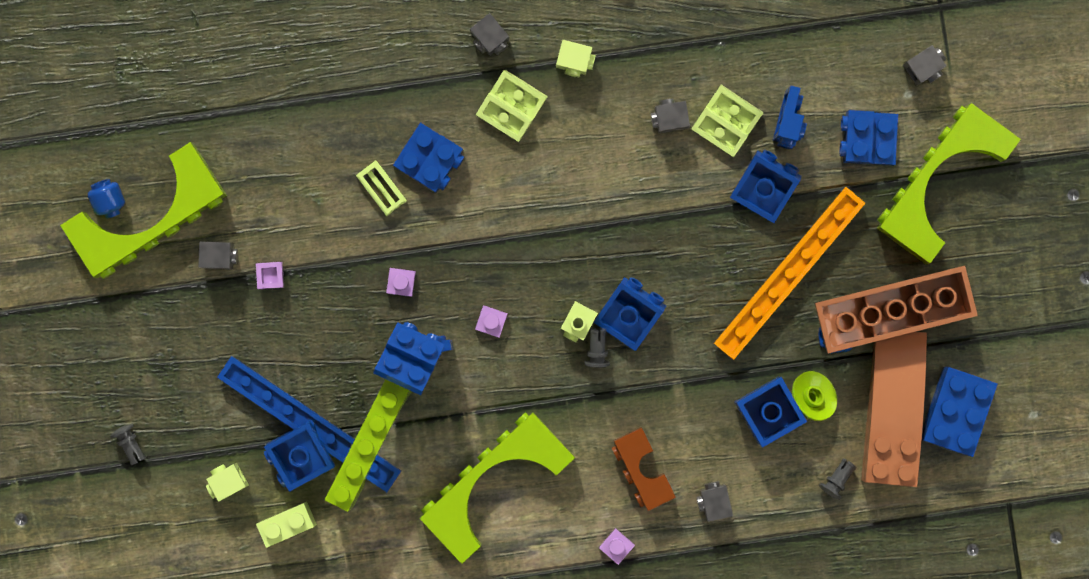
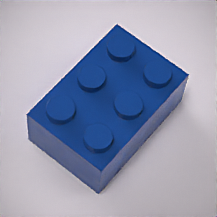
[922,367,998,457]

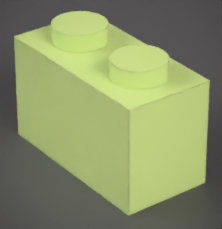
[256,501,317,548]

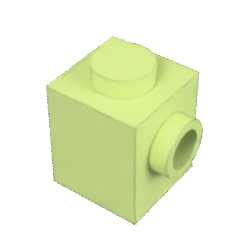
[556,40,596,78]
[561,301,598,342]
[206,463,249,502]

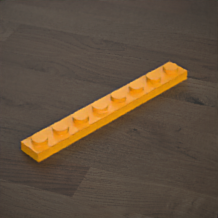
[713,187,865,360]

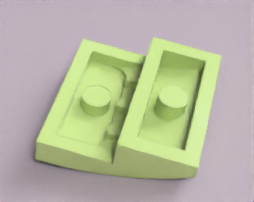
[476,70,548,142]
[692,85,763,157]

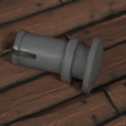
[585,328,610,368]
[110,424,146,465]
[819,458,856,500]

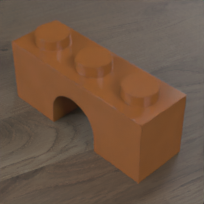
[612,427,676,511]

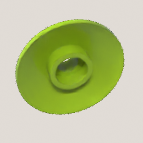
[792,371,837,421]

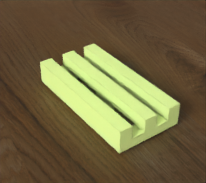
[356,160,407,216]

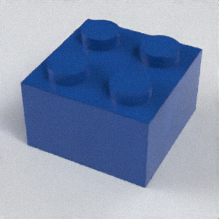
[734,376,807,448]

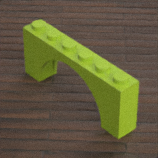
[877,103,1021,264]
[60,142,227,279]
[325,379,412,512]
[420,412,575,564]

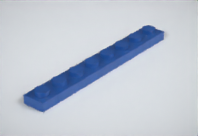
[217,356,402,492]

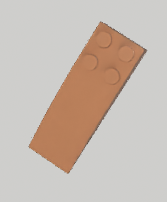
[815,266,978,354]
[861,332,927,487]

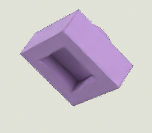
[256,262,284,289]
[386,268,416,297]
[475,305,508,338]
[599,528,635,565]

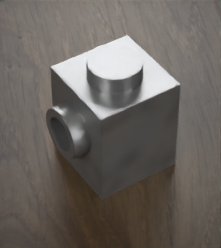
[470,13,510,56]
[903,45,947,86]
[651,99,690,134]
[198,242,238,270]
[696,481,733,522]

